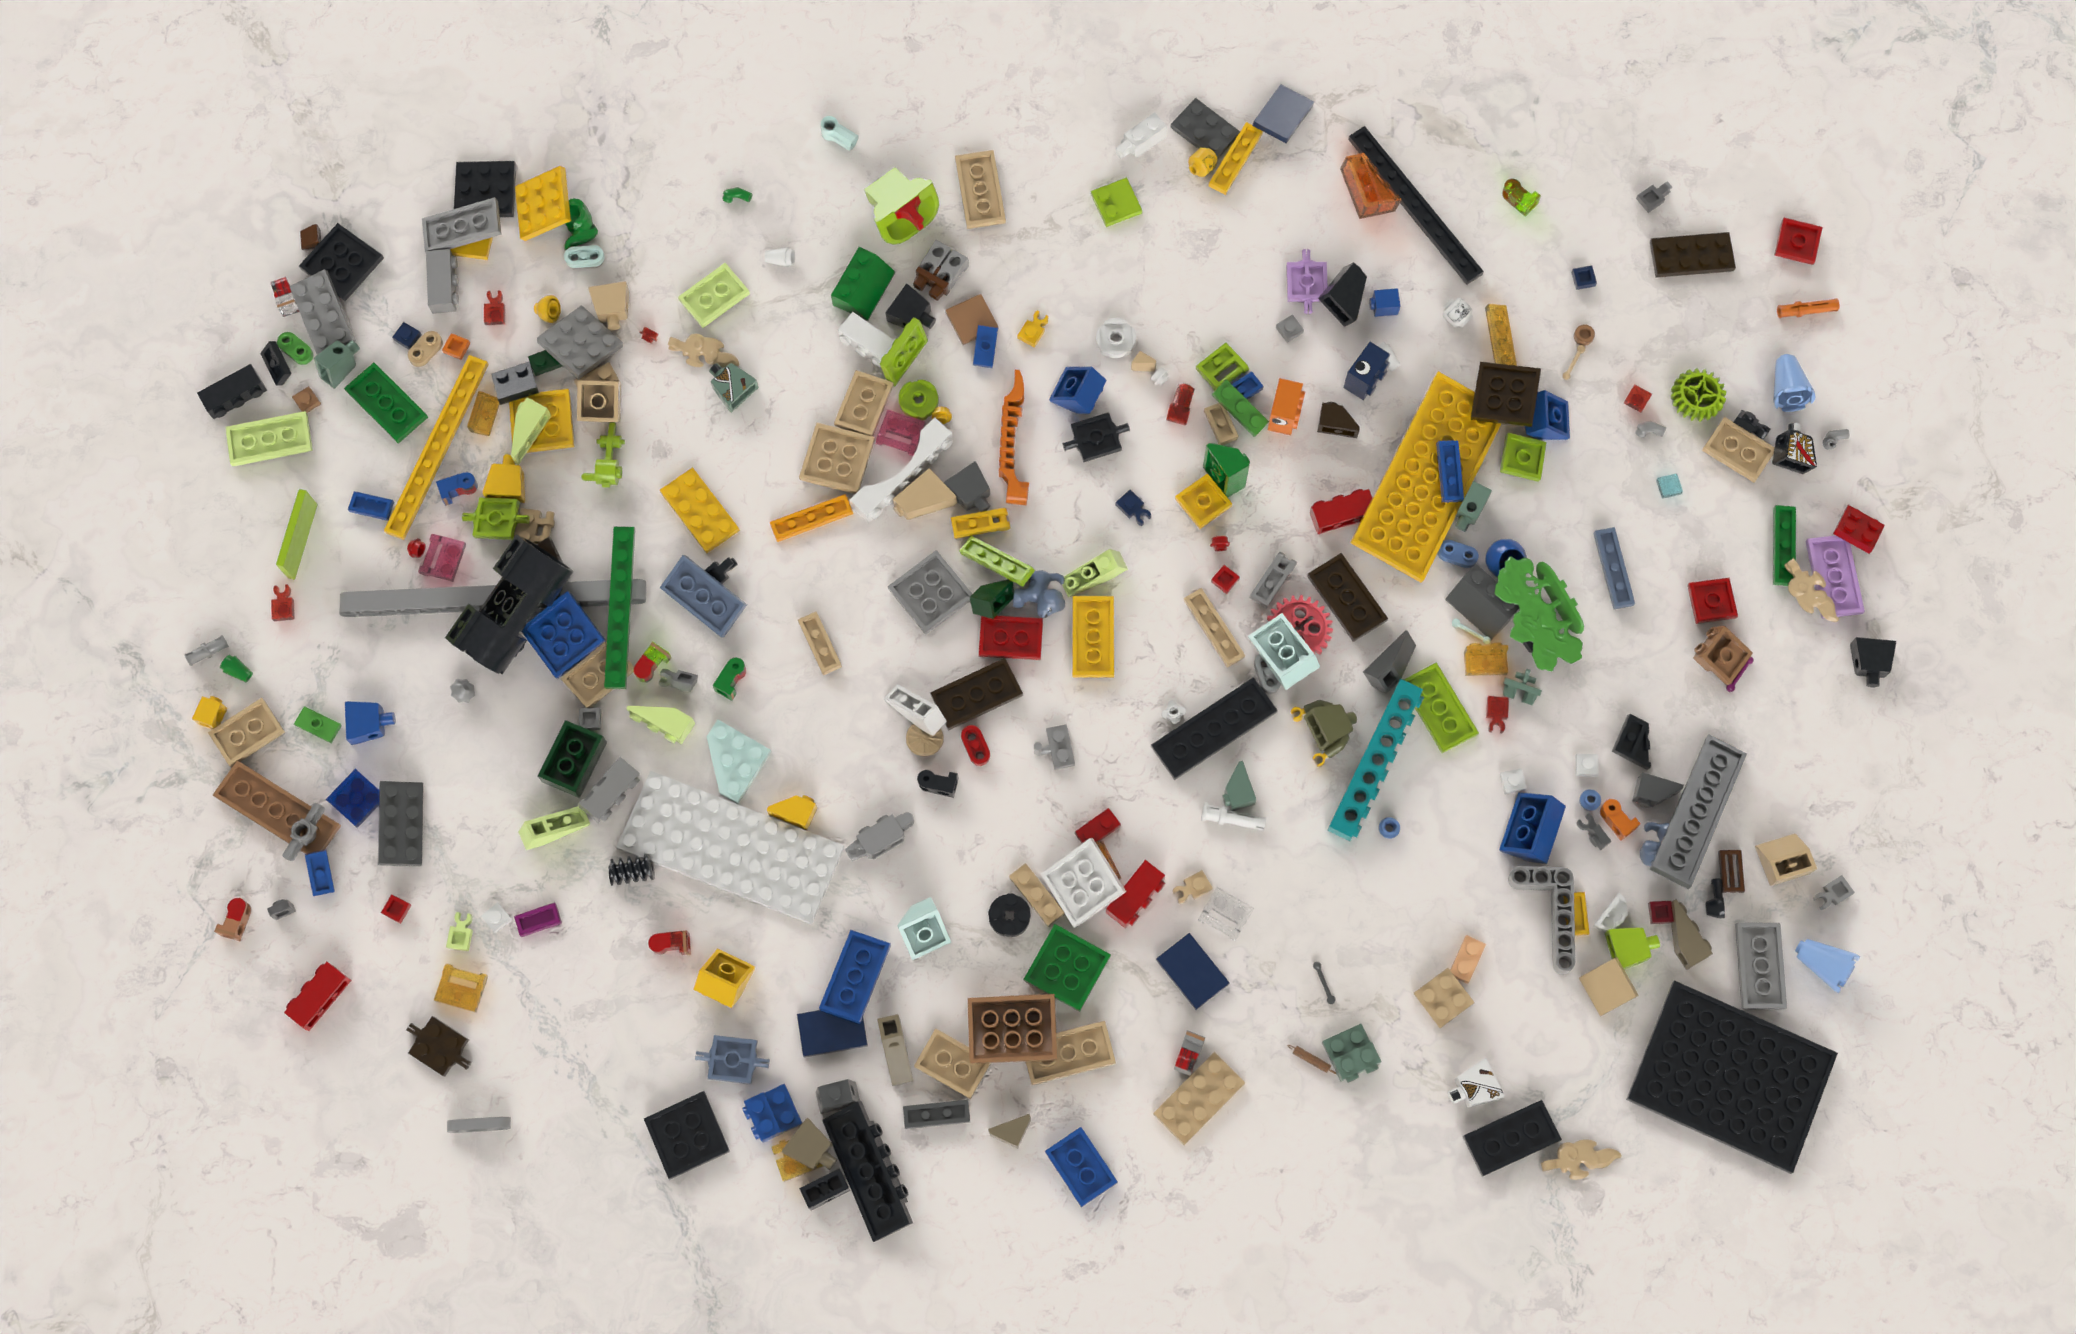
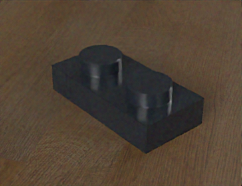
[260,341,292,386]

